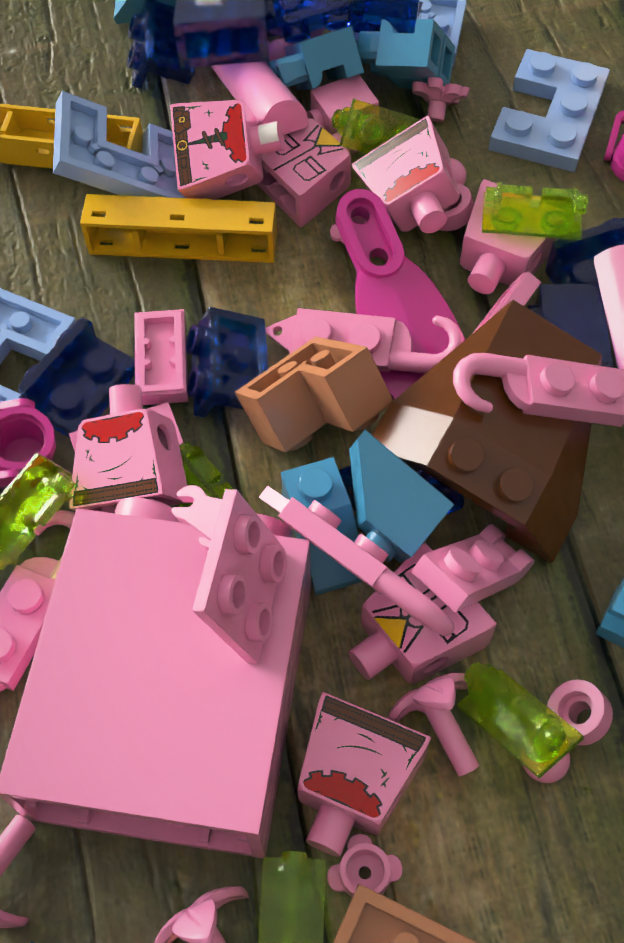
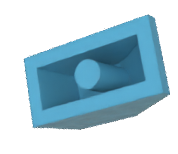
[349,430,454,563]
[281,457,363,596]

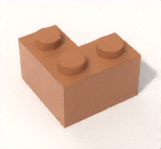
[235,336,394,453]

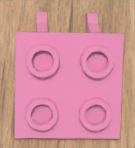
[172,485,287,664]

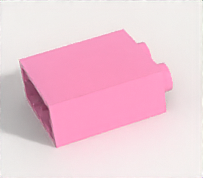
[0,498,311,859]

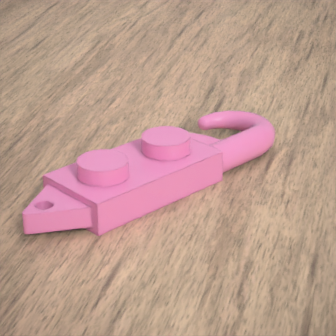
[264,308,464,374]
[453,353,624,427]
[259,486,454,636]
[0,510,75,692]

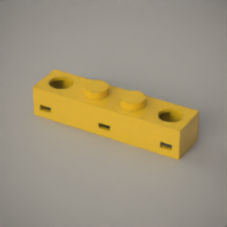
[0,104,143,169]
[80,194,277,263]

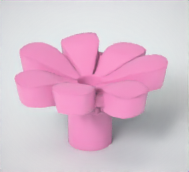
[412,77,470,122]

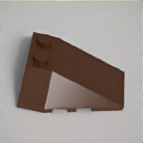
[372,300,602,563]

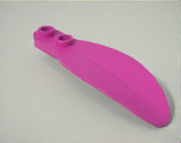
[335,189,465,400]

